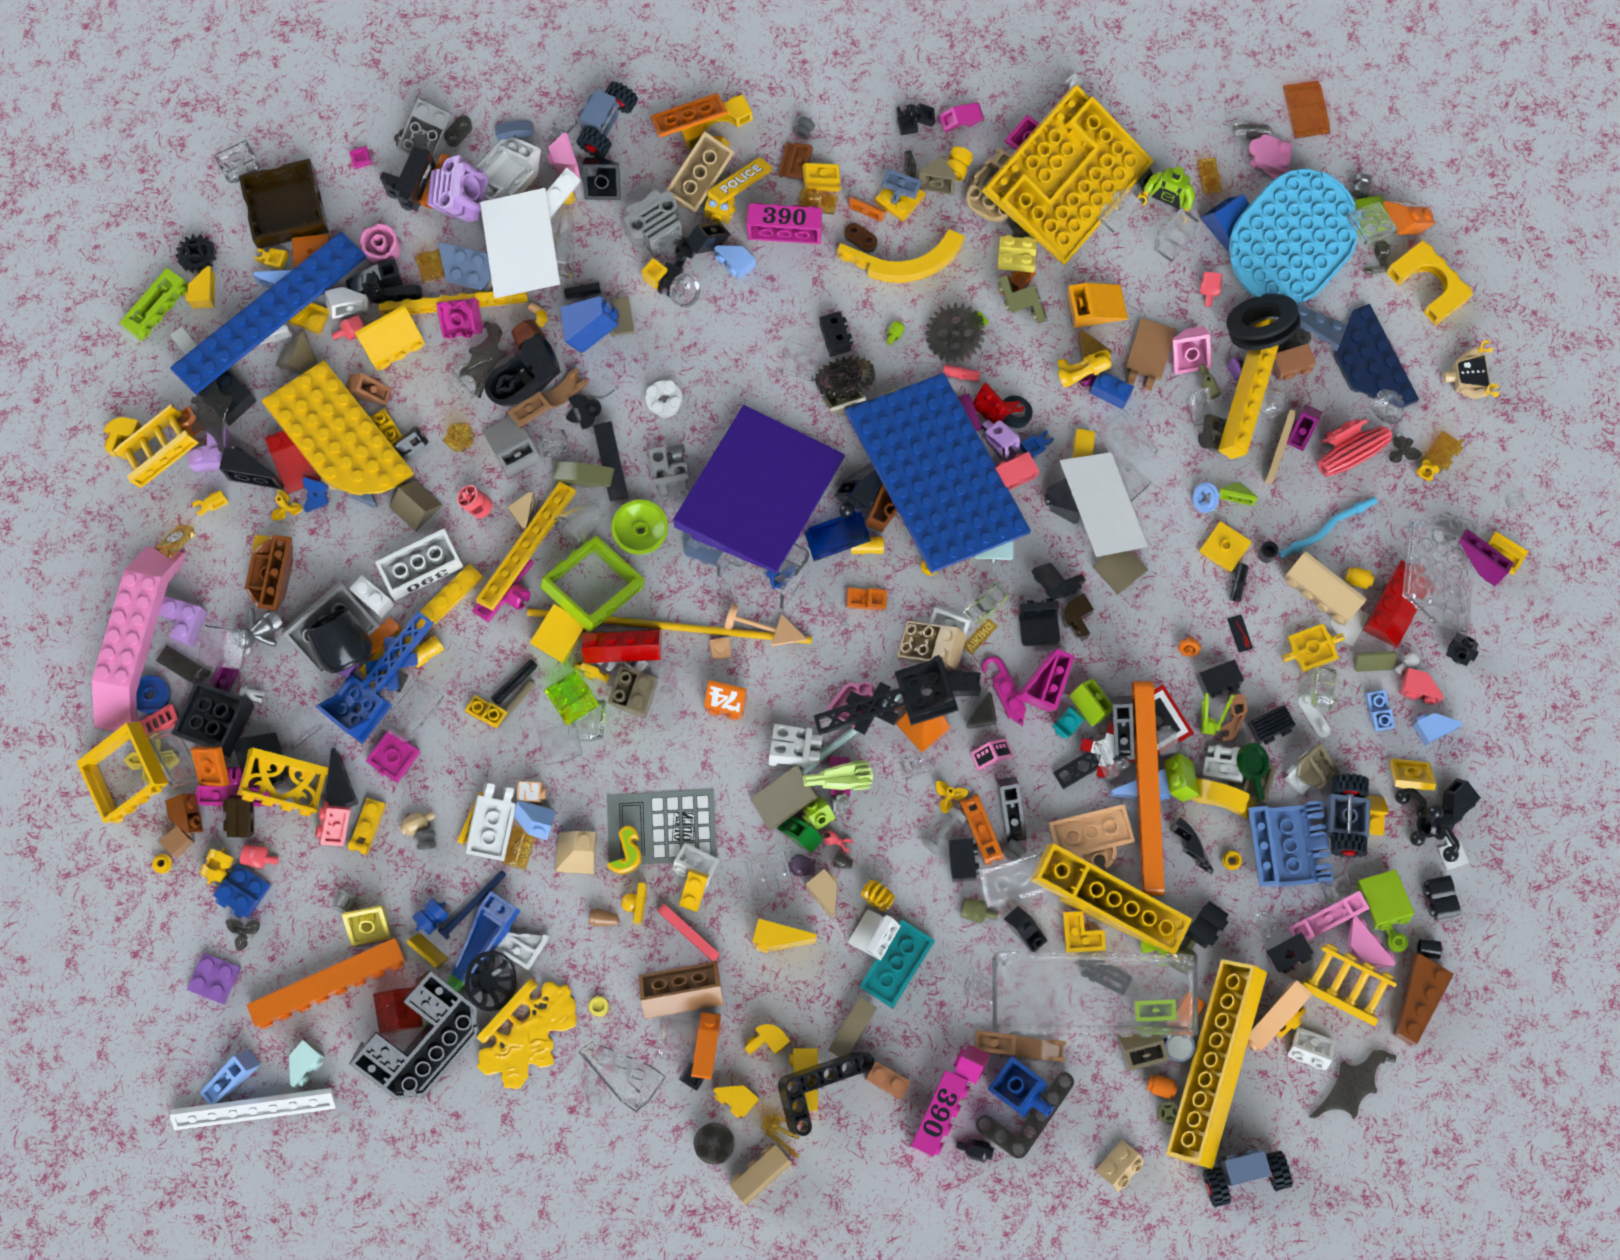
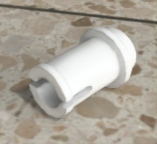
[239,686,265,704]

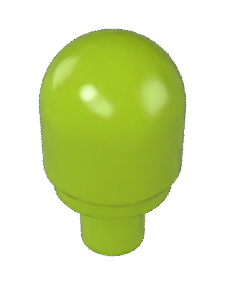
[886,321,905,345]

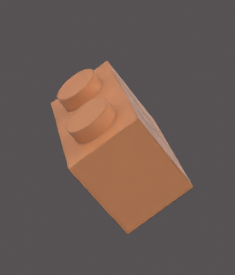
[1272,344,1316,381]
[866,1061,911,1101]

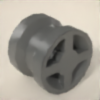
[793,117,815,139]
[415,830,437,850]
[1002,839,1027,864]

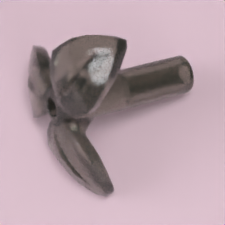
[1389,432,1422,463]
[226,919,260,951]

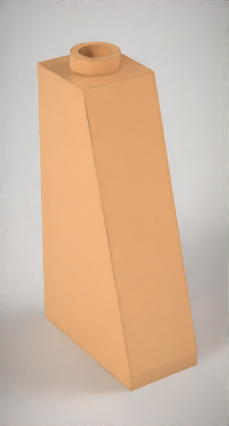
[1247,980,1312,1051]

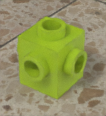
[802,796,836,831]

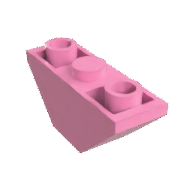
[1347,916,1396,968]

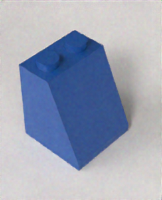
[1200,194,1250,253]
[560,296,619,353]

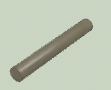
[497,680,535,729]

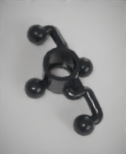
[1395,788,1460,862]

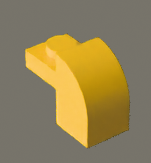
[103,417,142,457]
[744,1024,791,1055]

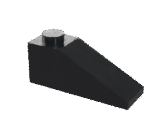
[1112,696,1135,760]
[325,747,359,808]
[996,777,1027,842]

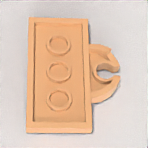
[1048,804,1135,870]

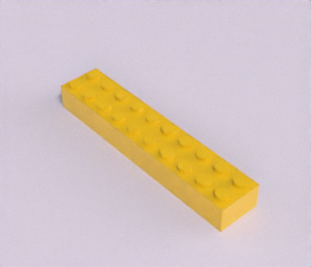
[1166,959,1267,1170]

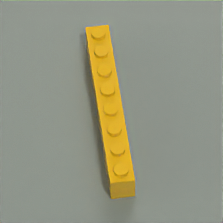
[1218,318,1279,460]

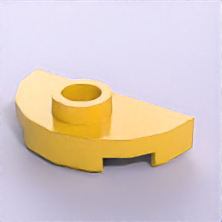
[573,662,610,683]
[1276,1006,1307,1038]

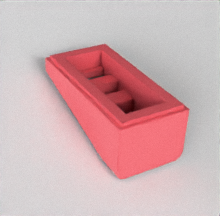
[140,704,179,738]

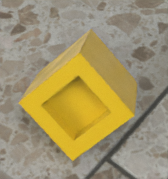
[641,258,667,290]

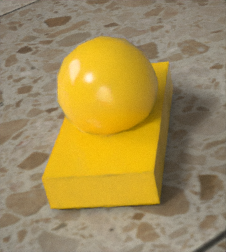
[621,882,648,925]

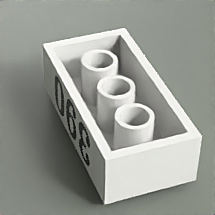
[375,529,464,601]

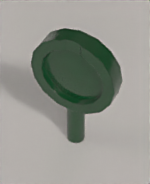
[1237,743,1269,800]

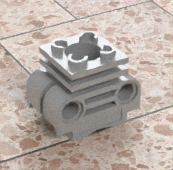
[622,189,683,257]

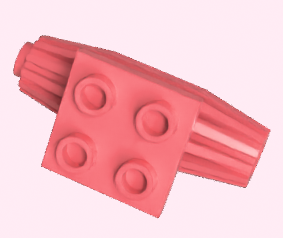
[1317,418,1392,477]

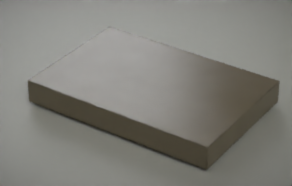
[750,765,818,831]

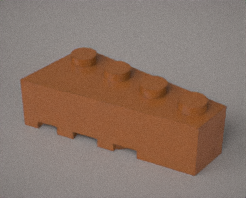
[864,484,898,533]
[1393,953,1454,1046]

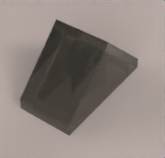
[966,692,997,729]

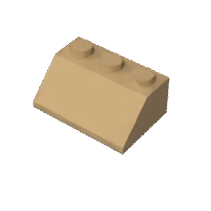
[730,1144,792,1205]

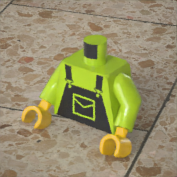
[1136,166,1195,223]

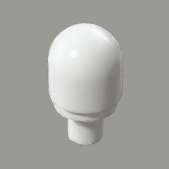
[1395,653,1420,674]

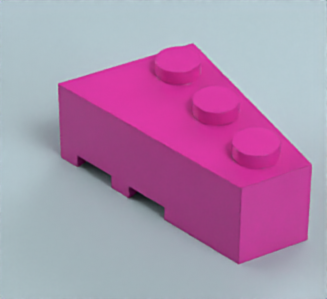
[1014,649,1075,712]

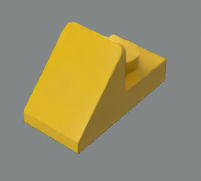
[1364,795,1389,836]

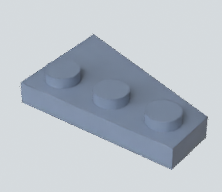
[1297,304,1347,351]

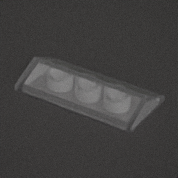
[978,852,1048,907]

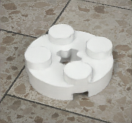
[645,380,683,418]

